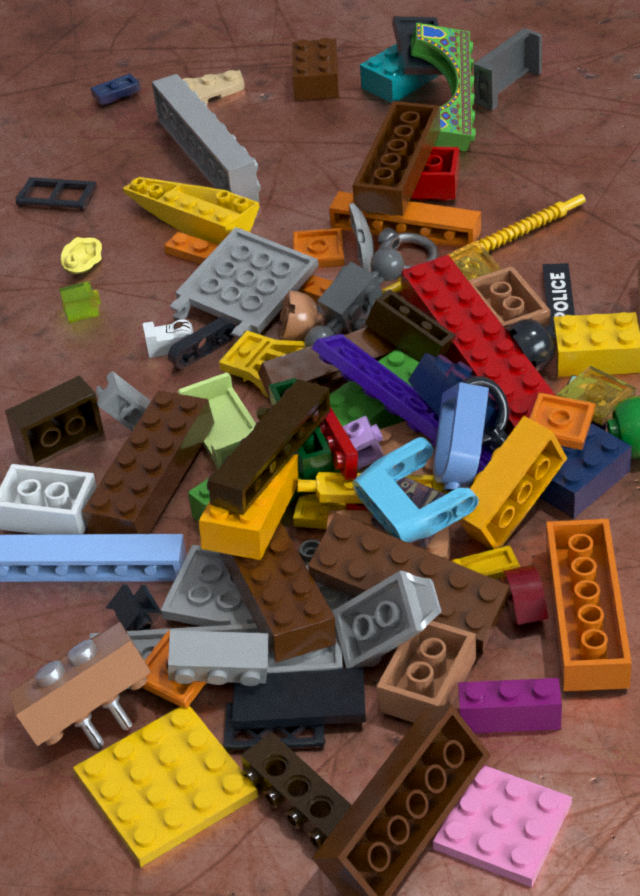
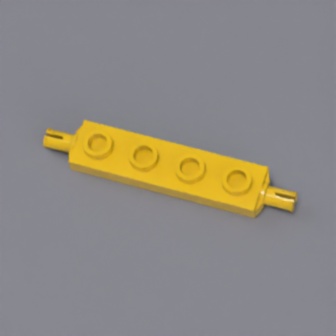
[297,472,450,505]

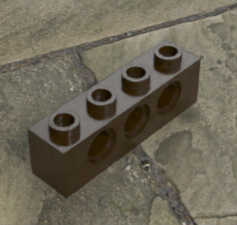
[241,732,352,850]

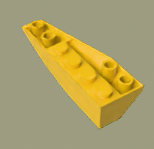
[122,177,260,245]

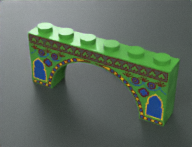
[411,23,476,151]

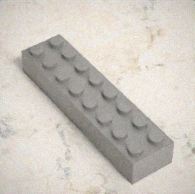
[152,74,261,202]

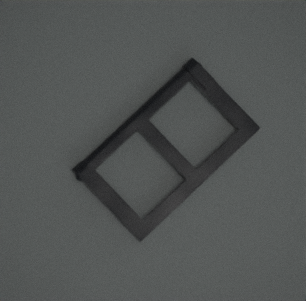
[16,177,97,210]

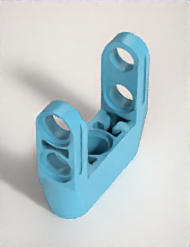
[353,437,479,543]

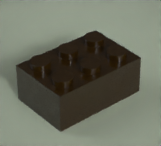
[5,375,104,467]

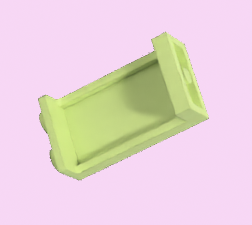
[178,373,256,470]

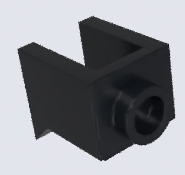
[105,585,162,631]

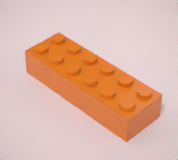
[546,519,632,691]

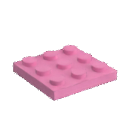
[433,765,572,887]

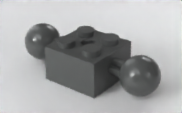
[304,247,404,348]

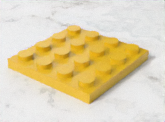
[73,705,258,867]

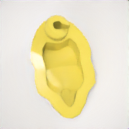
[60,237,102,274]

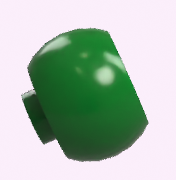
[607,396,640,459]

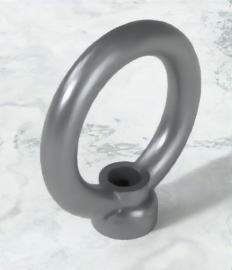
[378,227,439,269]

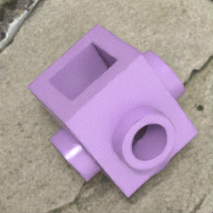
[342,416,384,469]

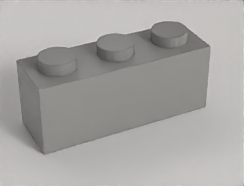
[168,630,268,686]

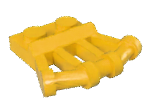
[219,331,305,398]

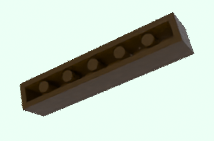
[207,379,330,515]

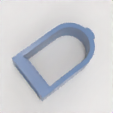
[433,382,489,492]

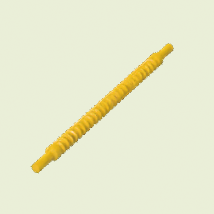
[381,194,586,294]

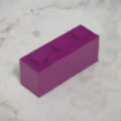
[458,678,562,733]

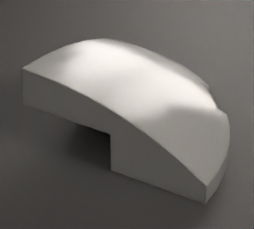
[349,203,374,272]

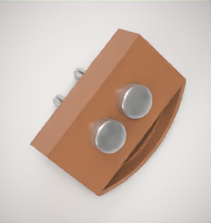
[9,622,151,749]

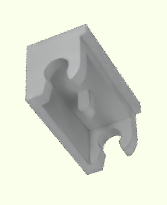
[96,371,150,431]

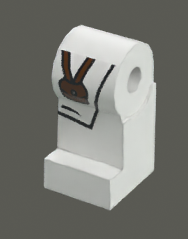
[143,320,194,358]

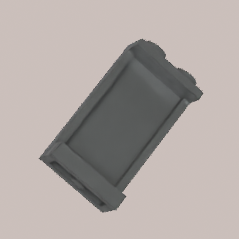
[474,28,542,110]

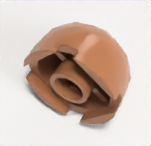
[278,290,322,342]

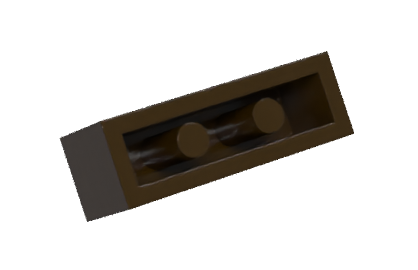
[365,289,456,362]

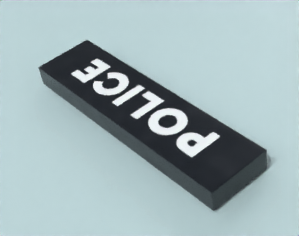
[542,263,575,330]

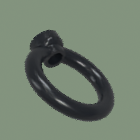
[461,376,509,451]

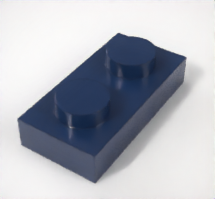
[91,73,141,105]

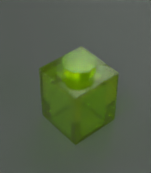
[59,281,101,324]

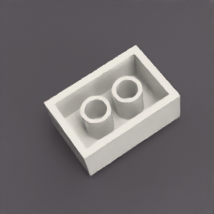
[0,464,97,535]

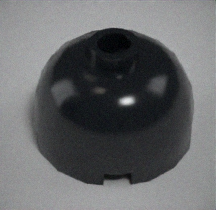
[505,319,556,372]

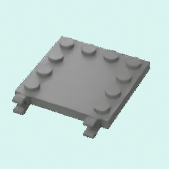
[170,227,319,344]

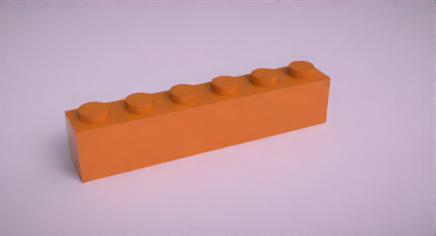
[329,191,481,248]

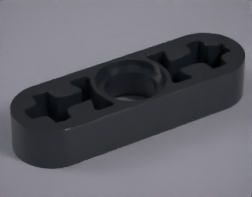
[167,317,236,369]

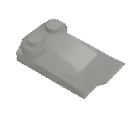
[332,571,441,668]

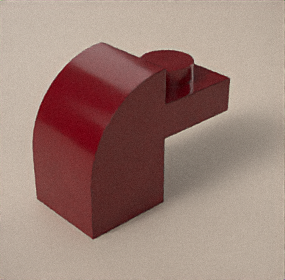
[498,565,549,625]

